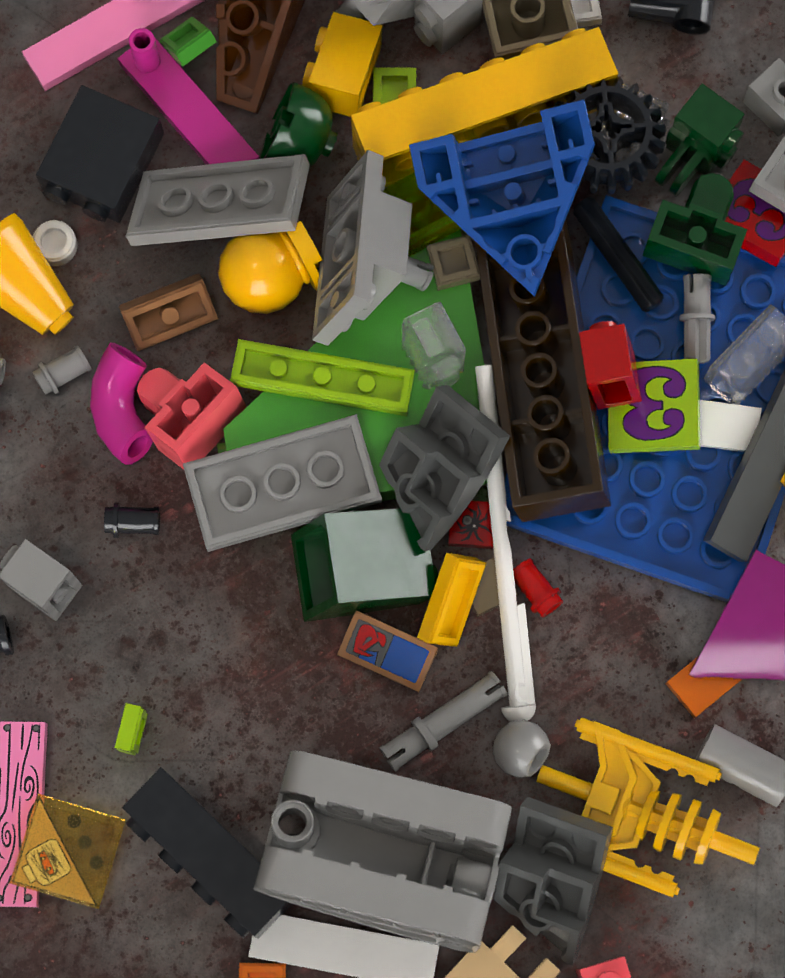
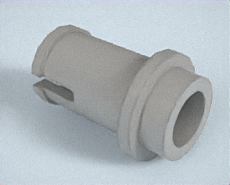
[32,345,92,395]

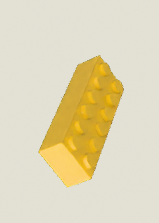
[351,27,618,187]

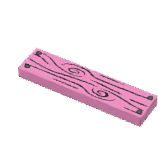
[0,721,48,907]

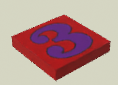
[725,160,785,267]

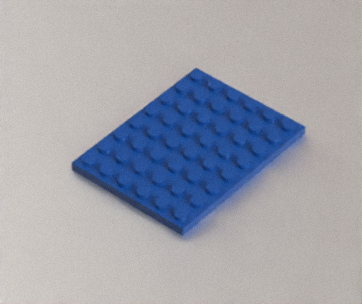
[504,195,785,603]

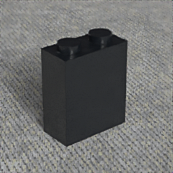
[36,85,164,223]

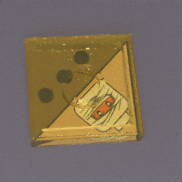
[9,793,126,909]

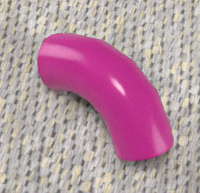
[90,342,153,465]

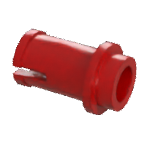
[513,558,563,618]

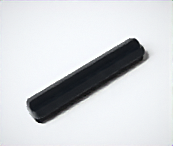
[573,197,664,312]

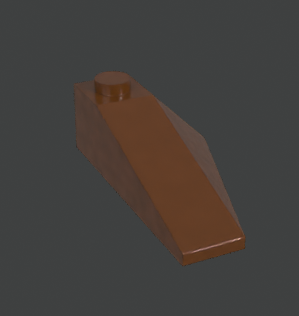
[216,0,305,114]

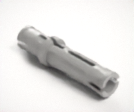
[379,671,508,772]

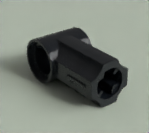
[628,0,715,35]

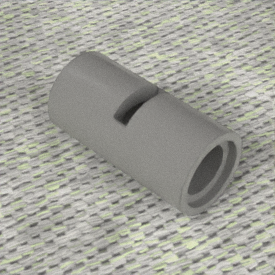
[695,724,785,807]

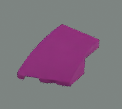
[689,550,785,681]

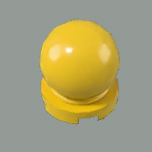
[218,221,322,314]

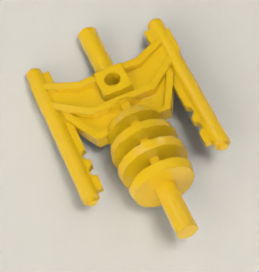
[537,717,760,898]

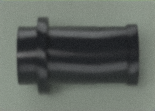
[104,503,160,538]

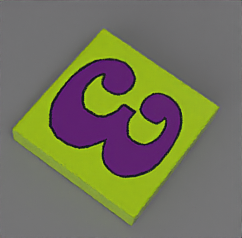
[608,358,700,454]

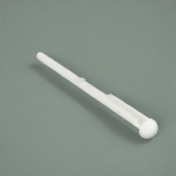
[475,365,536,722]

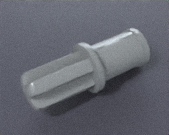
[679,274,715,364]

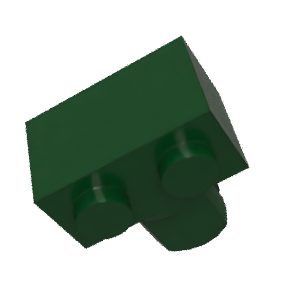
[655,83,745,197]
[642,173,748,286]

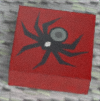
[448,501,493,549]

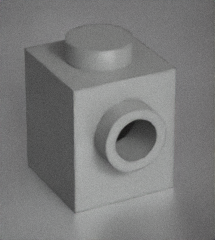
[743,58,785,137]

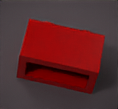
[579,321,642,410]

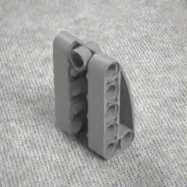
[254,751,512,953]

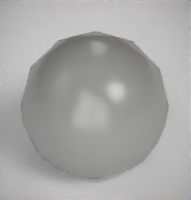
[493,720,551,778]

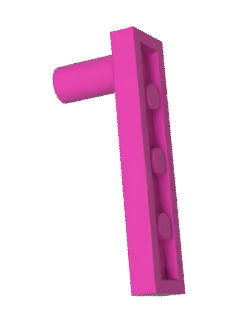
[117,28,259,165]

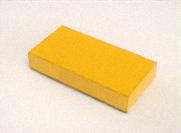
[417,553,486,647]

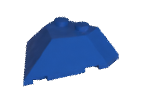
[409,99,595,297]

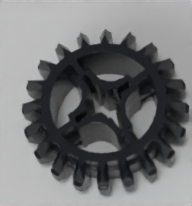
[554,77,666,195]

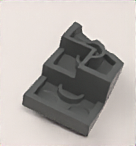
[379,385,510,551]
[494,797,613,965]

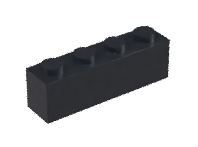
[122,767,293,939]

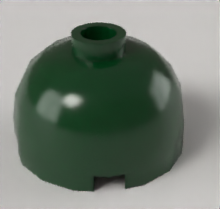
[260,82,338,167]

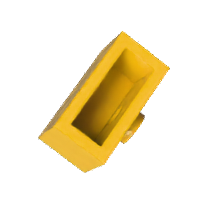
[302,12,383,117]

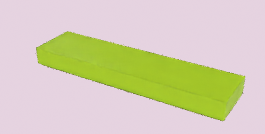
[230,339,415,416]

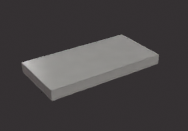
[126,154,310,246]
[183,414,382,552]

